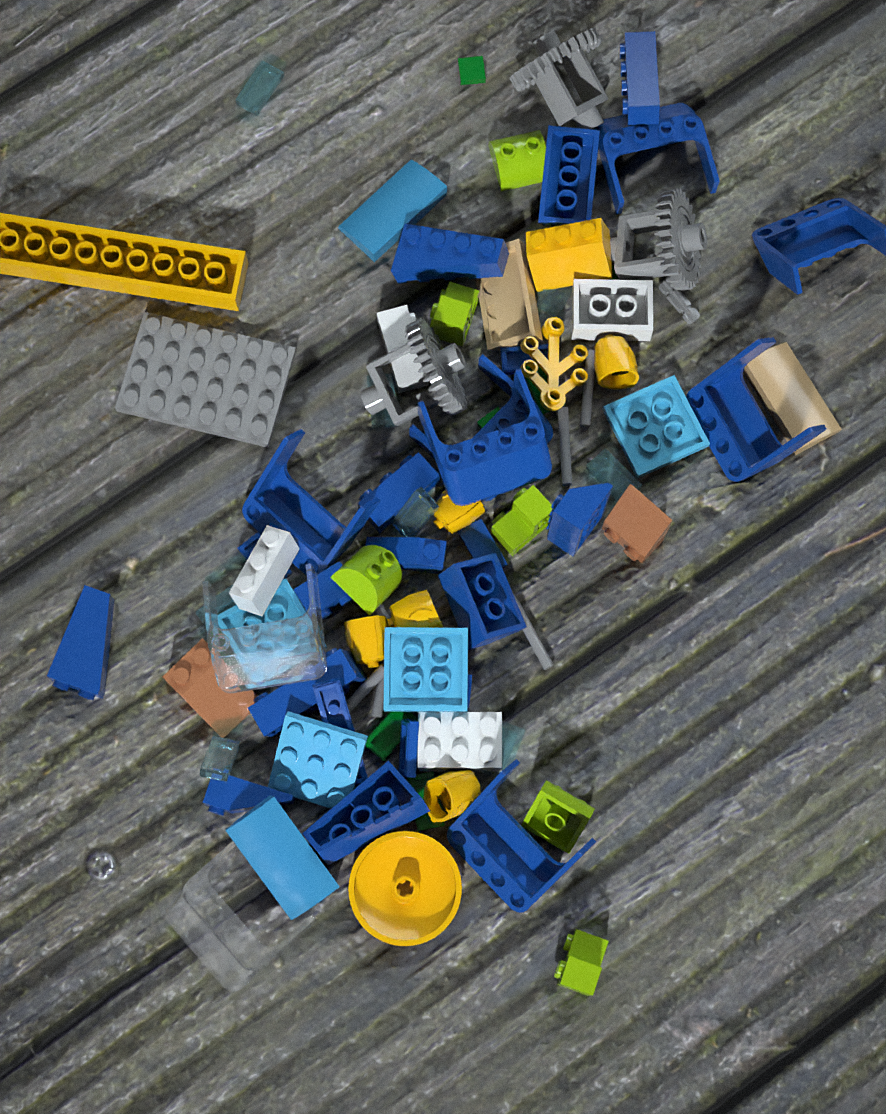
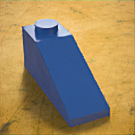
[366,537,447,574]
[203,770,295,816]

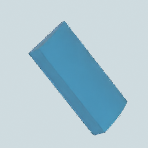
[338,160,447,262]
[225,795,340,920]

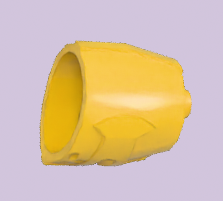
[594,334,639,389]
[431,490,485,533]
[387,589,444,628]
[344,615,388,668]
[424,770,481,823]

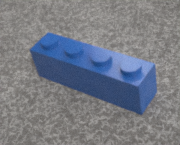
[620,31,660,125]

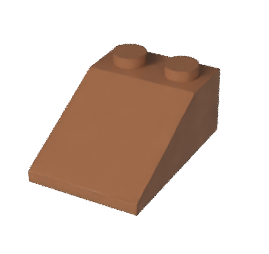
[602,484,673,563]
[162,638,258,739]

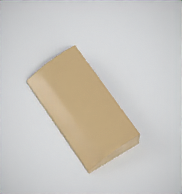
[476,239,543,351]
[743,342,842,455]

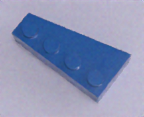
[391,224,509,284]
[248,648,368,737]
[302,760,430,865]

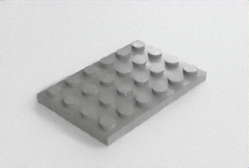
[115,312,296,448]

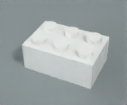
[571,279,653,341]
[418,712,502,772]

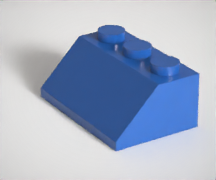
[438,553,527,650]

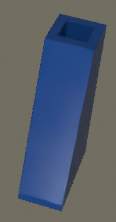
[47,585,115,701]

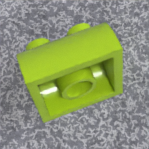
[488,130,546,192]
[330,545,402,616]
[521,780,595,854]

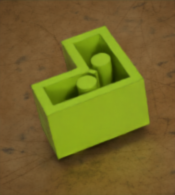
[430,281,479,347]
[491,485,552,556]
[554,929,609,996]

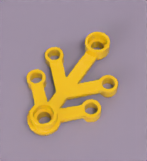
[520,317,588,411]

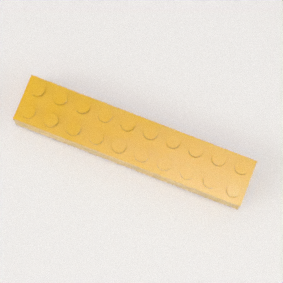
[0,213,249,311]

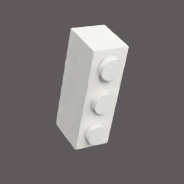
[376,305,429,394]
[229,525,300,616]

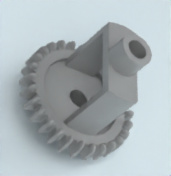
[509,27,608,130]
[610,188,707,291]
[360,318,468,426]

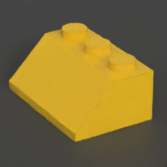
[526,218,612,292]

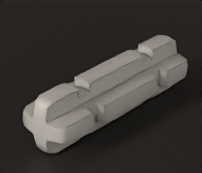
[659,280,700,324]

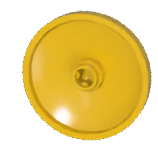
[348,831,462,946]

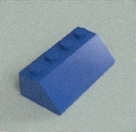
[538,125,600,228]
[546,483,613,557]

